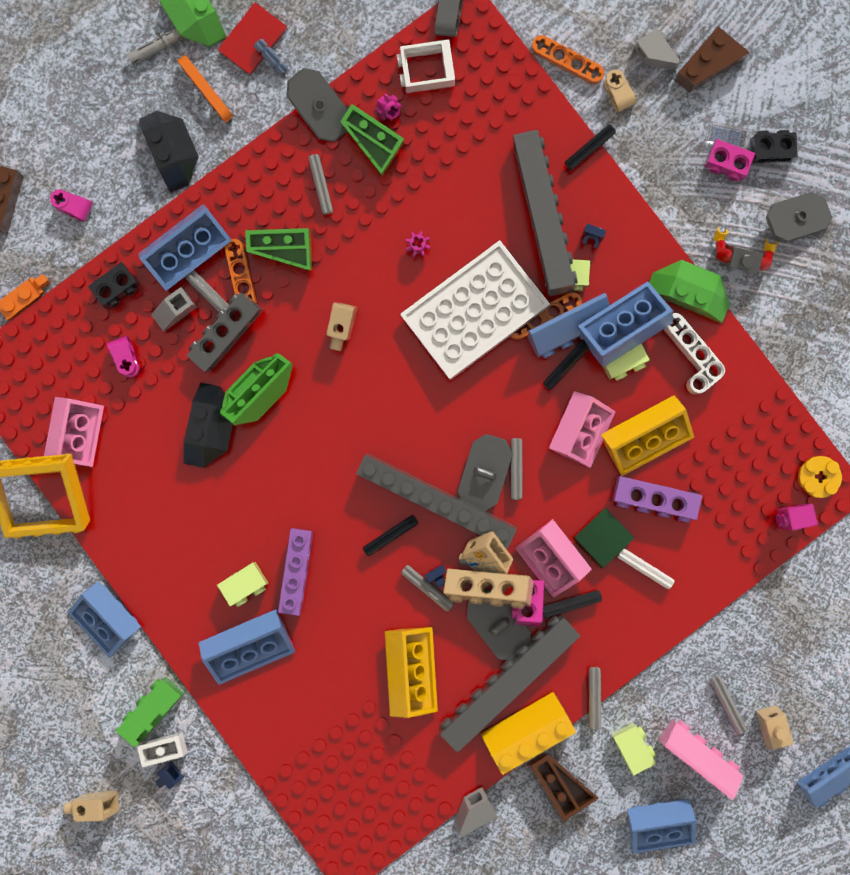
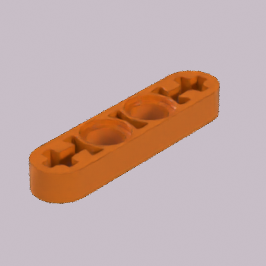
[531,35,604,85]
[177,55,233,123]
[225,239,257,314]
[510,292,582,340]

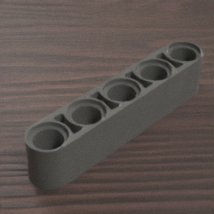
[435,0,464,37]

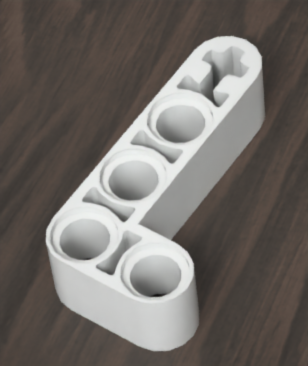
[664,313,725,395]

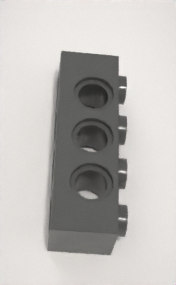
[186,293,263,372]

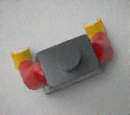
[713,228,778,274]

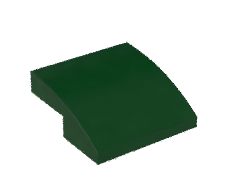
[573,507,634,568]

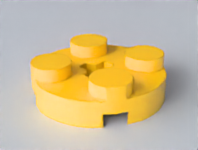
[798,456,842,498]

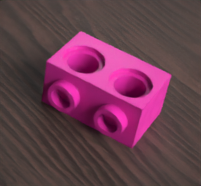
[704,139,755,181]
[776,504,818,530]
[512,580,544,627]

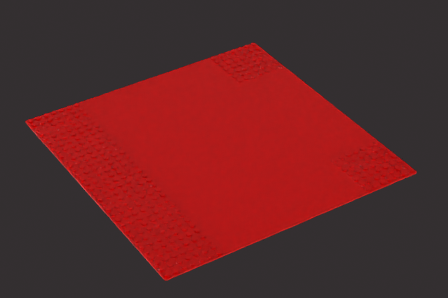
[0,0,850,875]

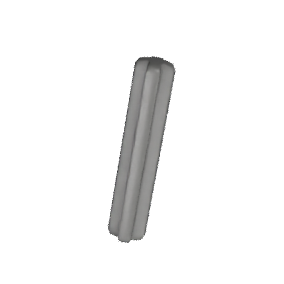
[308,154,333,215]
[185,270,229,312]
[511,438,522,500]
[401,565,454,612]
[589,667,601,730]
[710,675,747,735]

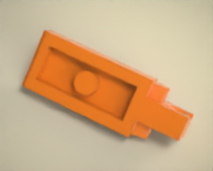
[0,274,51,321]

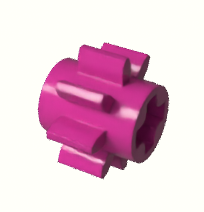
[375,94,402,121]
[405,231,430,257]

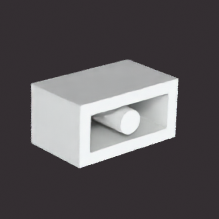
[137,732,188,767]

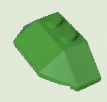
[159,0,227,47]
[649,260,730,323]
[220,353,293,425]

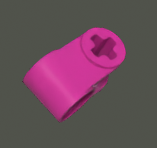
[50,189,93,222]
[107,336,140,378]

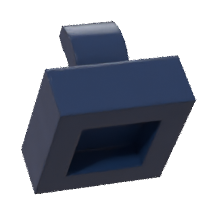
[582,223,607,249]
[424,564,447,588]
[155,761,184,790]

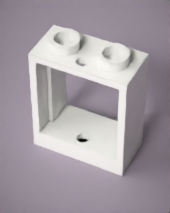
[397,40,455,93]

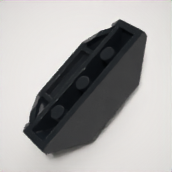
[139,111,199,193]
[184,383,233,468]

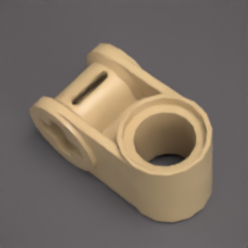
[604,70,637,113]

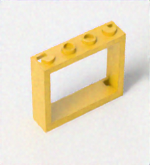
[0,454,90,539]

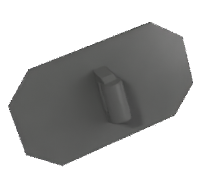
[287,68,348,142]
[765,192,832,243]
[458,434,513,511]
[467,589,531,660]

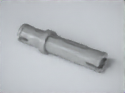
[127,28,184,66]

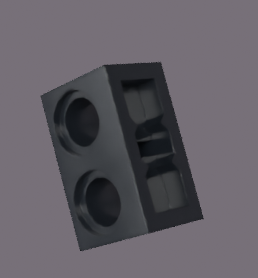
[750,130,798,163]
[88,262,140,309]

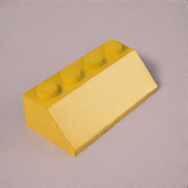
[601,395,695,476]
[385,627,438,718]
[481,692,576,775]

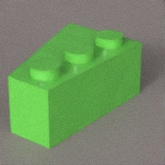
[340,104,405,176]
[245,228,312,271]
[116,677,185,748]

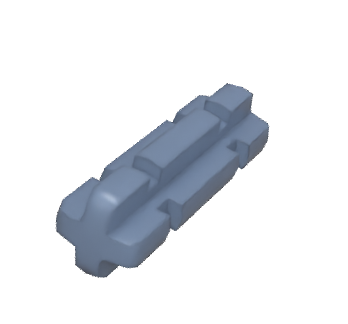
[254,39,288,75]

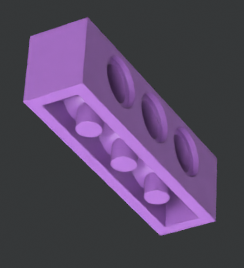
[612,476,702,523]
[278,528,314,616]

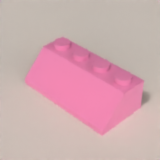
[658,719,743,800]

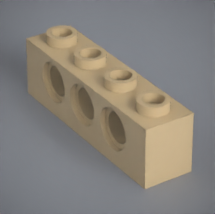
[444,569,534,609]

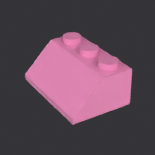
[549,391,616,468]
[44,397,104,467]
[515,519,592,598]

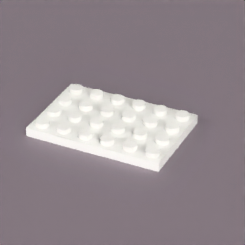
[400,240,550,380]

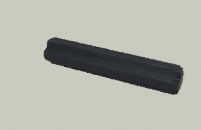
[564,124,616,171]
[543,340,589,390]
[362,515,418,556]
[543,590,602,618]

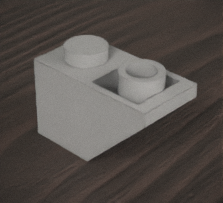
[634,28,680,70]
[151,287,197,332]
[454,787,498,837]

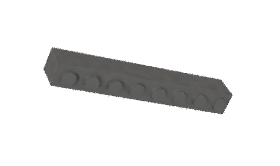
[513,130,578,296]
[356,453,517,549]
[438,615,581,753]

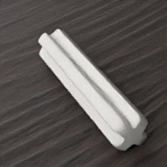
[617,549,674,589]

